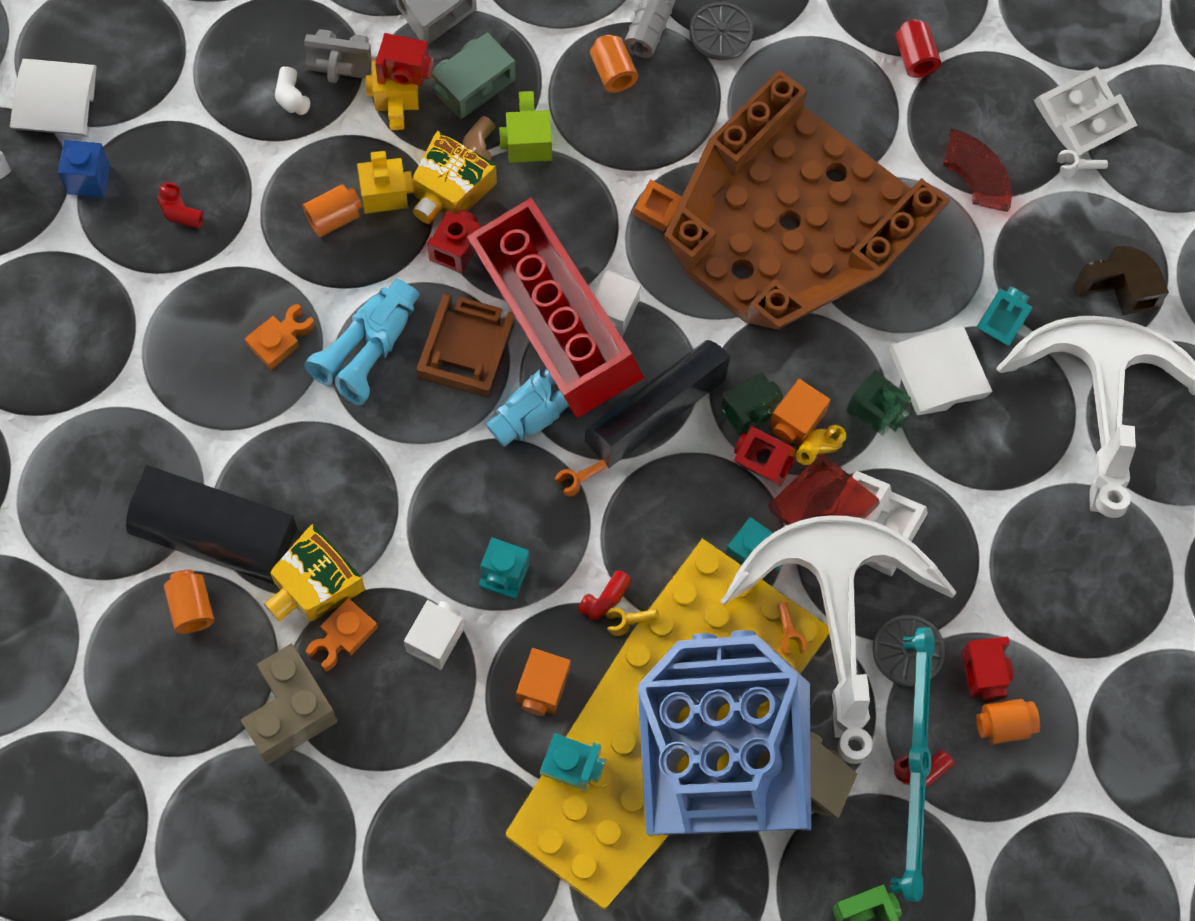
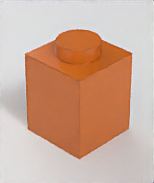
[769,379,831,447]
[516,648,571,716]

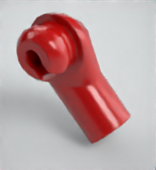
[157,182,204,229]
[578,570,631,620]
[894,749,955,787]

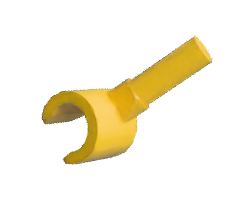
[606,607,660,636]

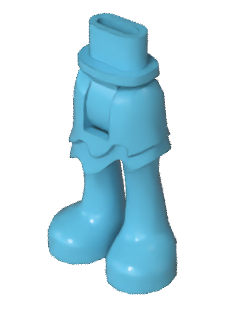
[304,279,420,406]
[486,368,569,447]

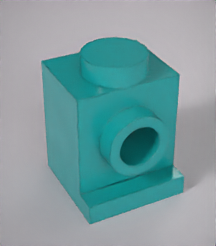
[479,537,529,600]

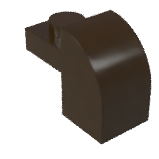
[1074,246,1169,316]

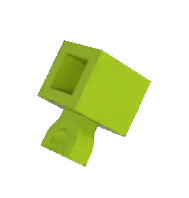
[499,91,552,163]

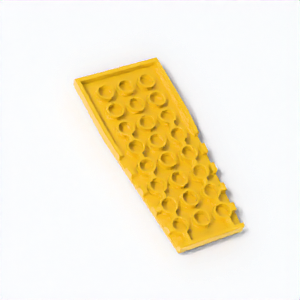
[506,538,829,910]

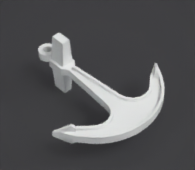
[997,316,1195,518]
[720,515,956,764]

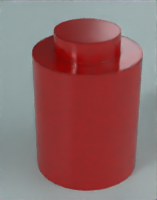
[895,19,942,78]

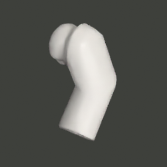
[275,67,310,115]

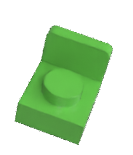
[831,884,902,921]

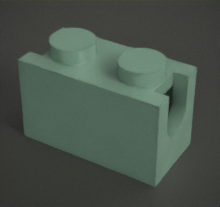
[432,32,516,120]

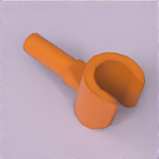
[555,460,608,497]
[777,602,807,657]

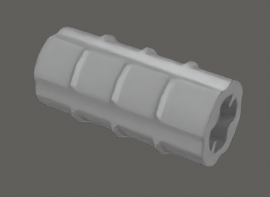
[624,0,676,58]

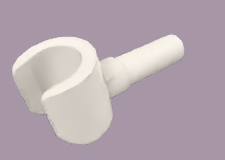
[1057,150,1108,178]

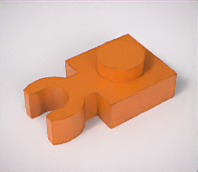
[631,179,682,232]
[244,304,315,370]
[306,598,378,672]

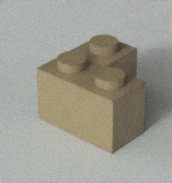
[241,643,338,765]
[757,731,858,818]

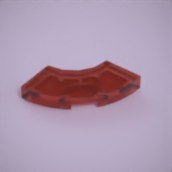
[943,128,1012,212]

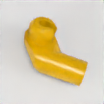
[796,425,847,465]

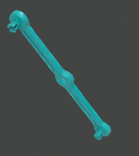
[890,627,935,902]

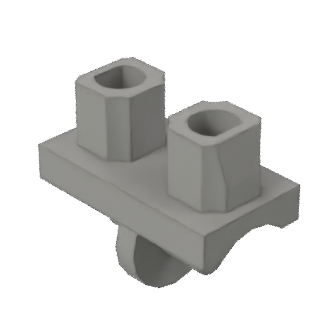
[304,29,371,83]

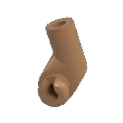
[463,116,495,161]

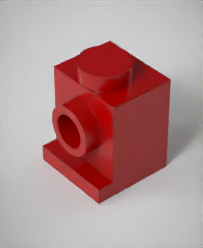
[375,33,434,86]
[427,210,481,274]
[734,426,797,487]
[961,636,1013,702]

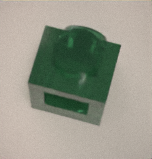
[846,370,912,436]
[720,372,784,437]

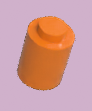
[590,35,639,93]
[302,184,362,238]
[164,569,215,634]

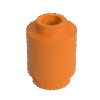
[976,698,1040,745]

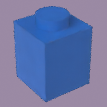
[58,140,110,197]

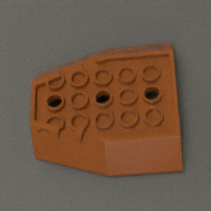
[664,69,950,330]

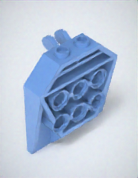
[638,630,811,836]

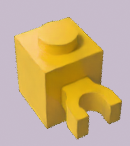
[366,60,419,130]
[357,151,414,214]

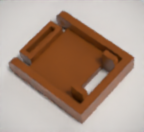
[416,293,516,398]

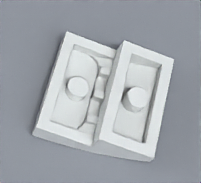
[10,59,97,136]
[1034,66,1137,156]
[889,326,992,415]
[829,471,928,577]

